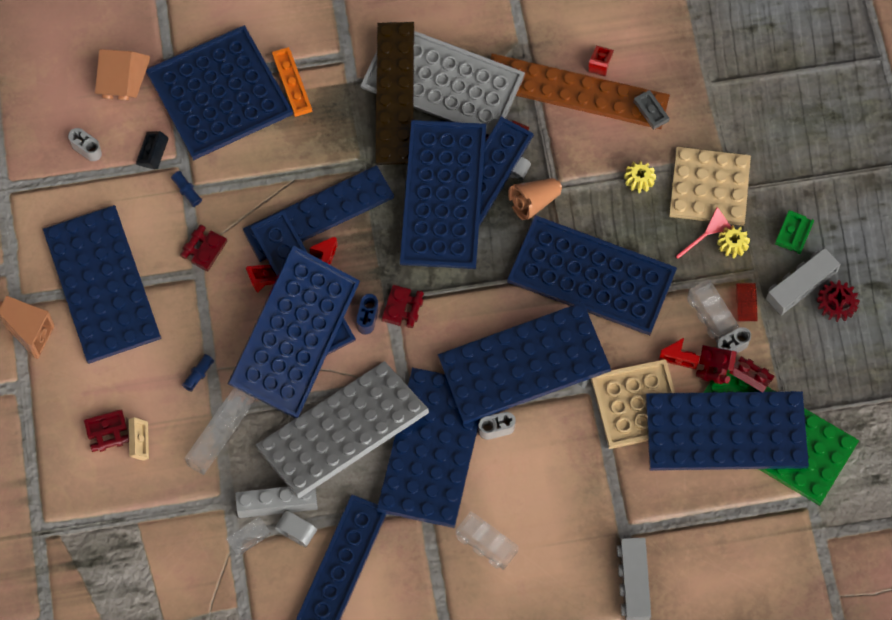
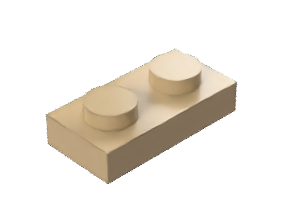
[129,417,149,461]

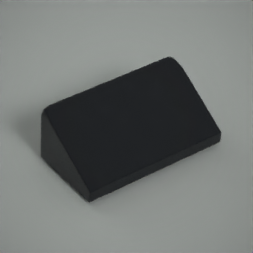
[136,131,168,169]

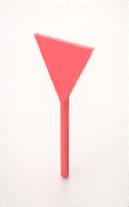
[676,207,731,259]

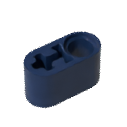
[357,294,378,335]

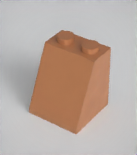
[95,49,150,101]
[0,296,55,359]

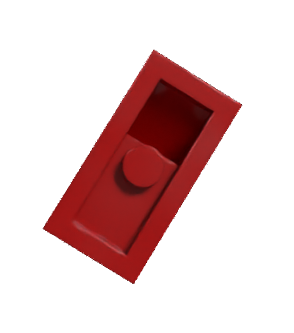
[588,45,614,76]
[309,237,338,265]
[246,265,277,292]
[659,338,700,370]

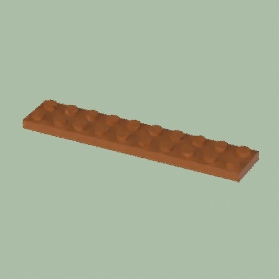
[490,54,670,130]

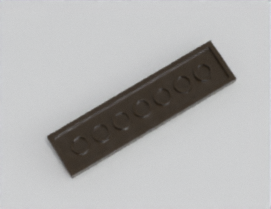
[376,22,415,165]

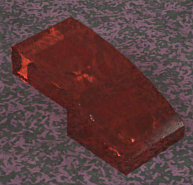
[736,283,758,321]

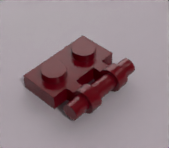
[180,225,228,272]
[382,285,424,328]
[696,345,737,384]
[729,356,775,392]
[84,409,129,452]

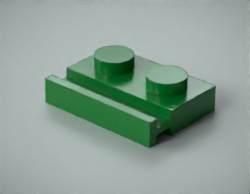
[775,210,814,254]

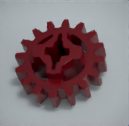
[817,280,860,322]

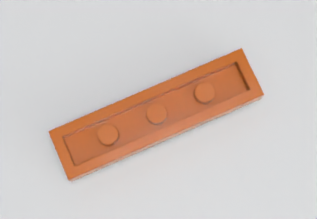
[272,47,312,117]

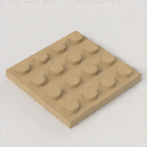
[669,147,751,226]
[591,359,675,449]

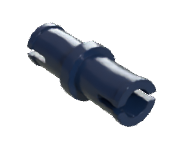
[171,171,202,207]
[182,354,214,392]

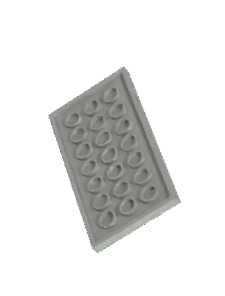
[361,31,525,137]
[256,361,429,499]

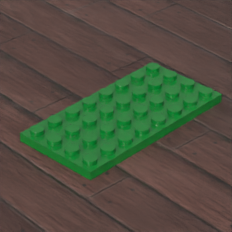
[703,370,859,506]

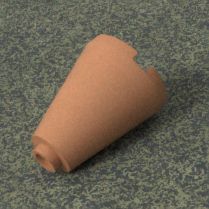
[508,178,562,220]

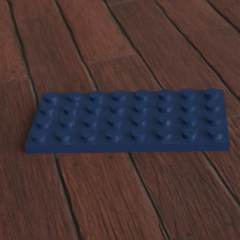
[400,120,486,269]
[43,205,161,364]
[507,215,677,336]
[227,245,360,419]
[438,302,611,425]
[377,367,480,528]
[646,391,809,471]

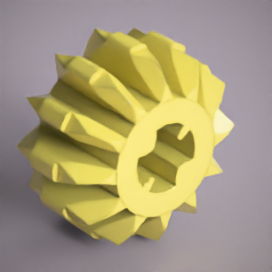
[624,161,656,193]
[717,225,750,258]

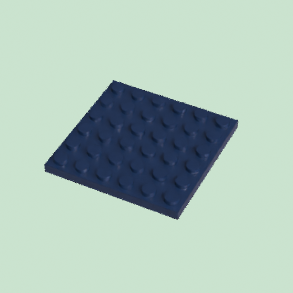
[146,25,293,161]

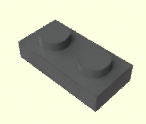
[633,90,670,130]

